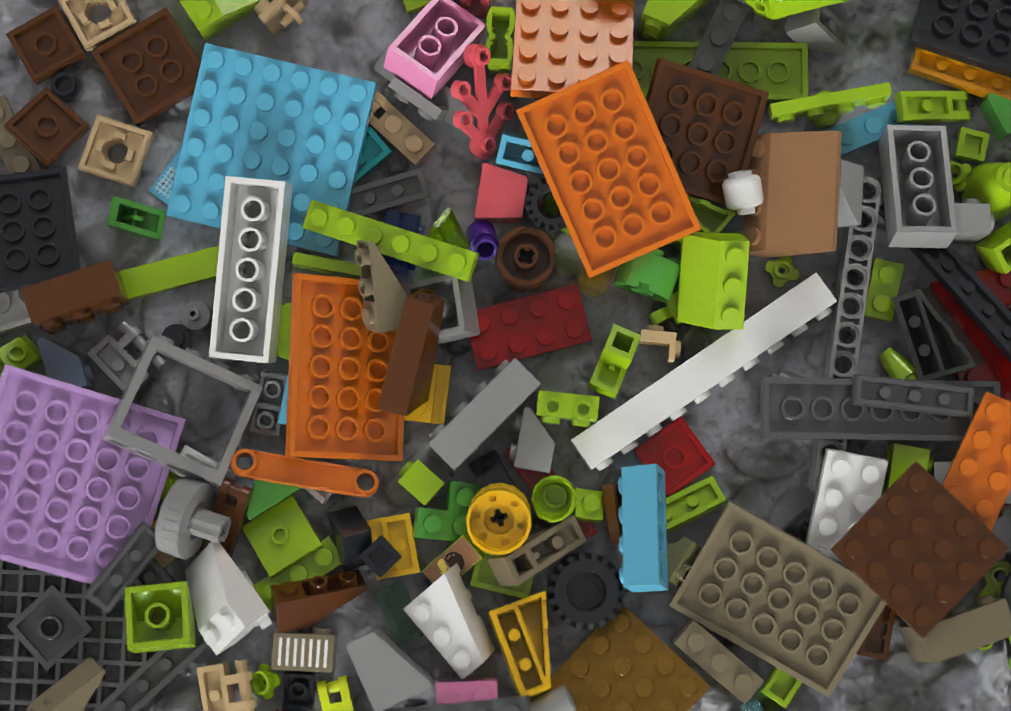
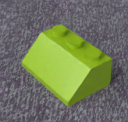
[676,233,750,330]

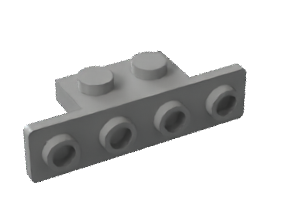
[374,46,477,135]

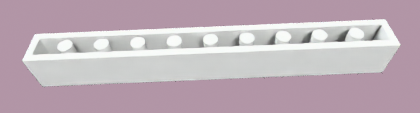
[570,272,837,472]

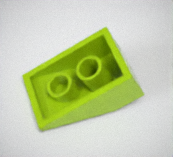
[179,0,270,41]

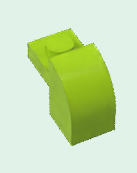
[587,324,642,399]

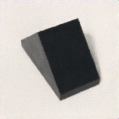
[327,505,372,571]

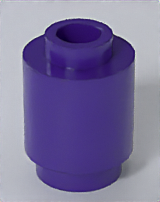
[466,220,499,260]

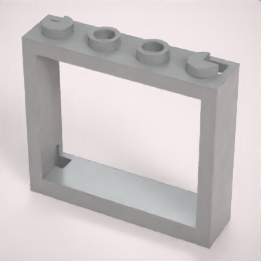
[102,335,263,488]

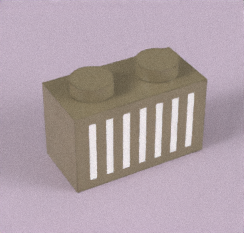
[271,627,338,673]

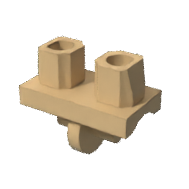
[254,0,309,36]

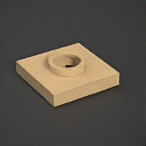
[58,0,138,52]
[77,114,155,189]

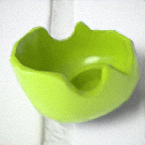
[531,475,577,523]

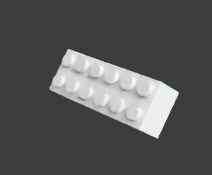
[209,176,293,363]

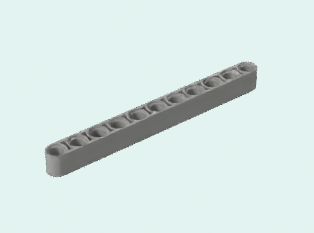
[808,177,881,495]

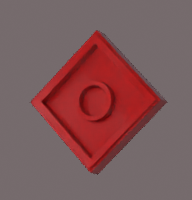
[632,416,716,498]

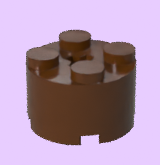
[496,227,556,291]

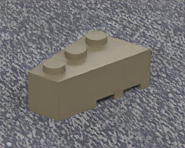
[899,594,1011,663]

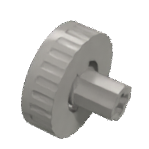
[155,476,231,559]

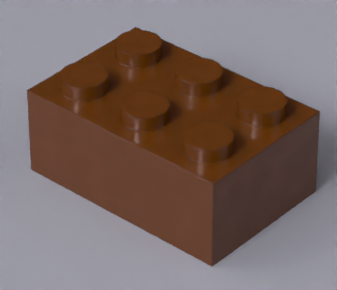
[21,260,130,334]

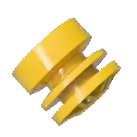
[466,483,531,555]

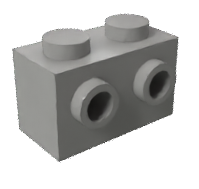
[950,199,995,244]

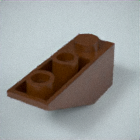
[271,569,367,633]

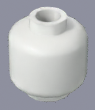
[722,169,764,215]

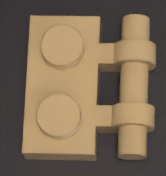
[196,659,258,711]

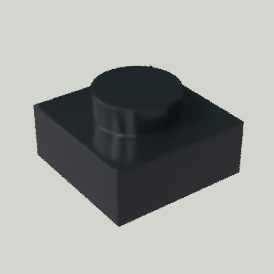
[359,535,402,578]

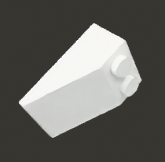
[185,541,270,655]

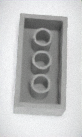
[878,125,958,248]
[429,358,541,472]

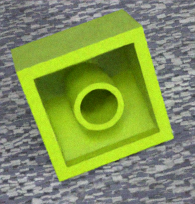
[125,581,196,653]

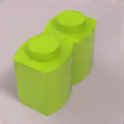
[485,6,515,74]

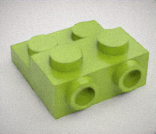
[536,390,600,427]

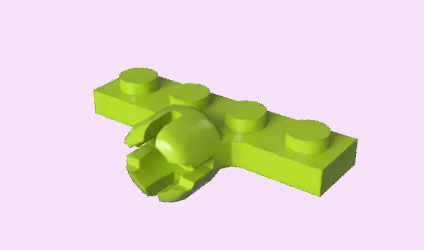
[768,82,892,128]

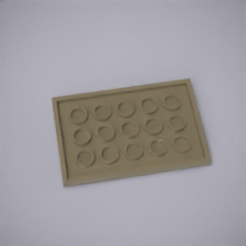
[669,500,886,697]

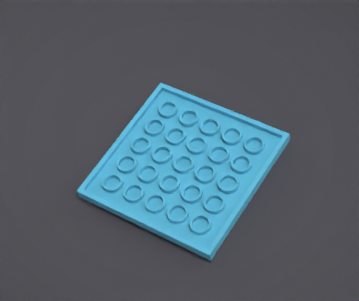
[166,43,378,257]

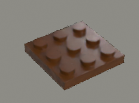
[91,7,201,127]

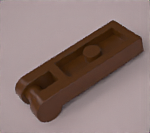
[200,477,253,558]

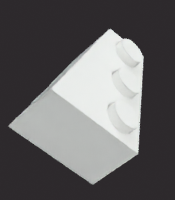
[403,563,495,680]

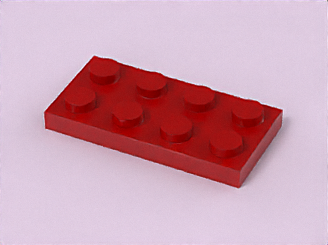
[469,284,592,371]

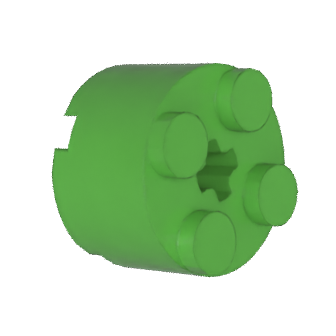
[614,249,680,303]

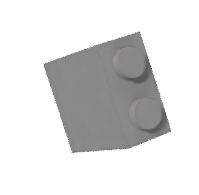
[345,626,435,711]

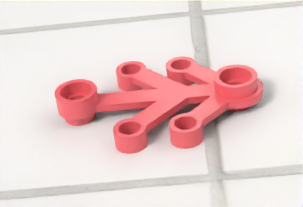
[451,44,515,160]

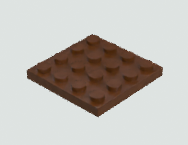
[646,58,769,205]
[830,461,1009,638]

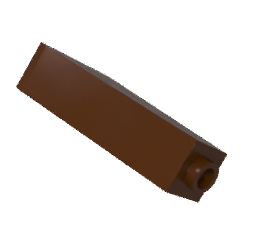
[378,289,445,417]

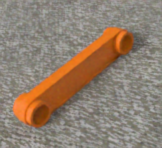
[231,449,379,498]

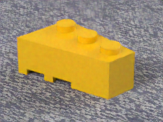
[488,590,551,699]

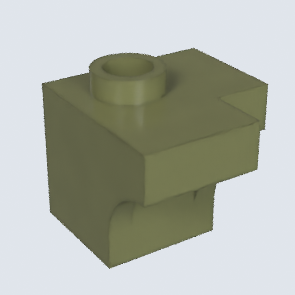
[667,536,701,587]

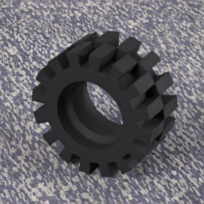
[526,178,567,231]

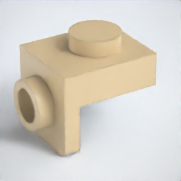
[638,325,681,365]

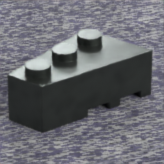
[892,287,987,380]

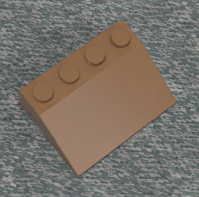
[743,130,842,258]

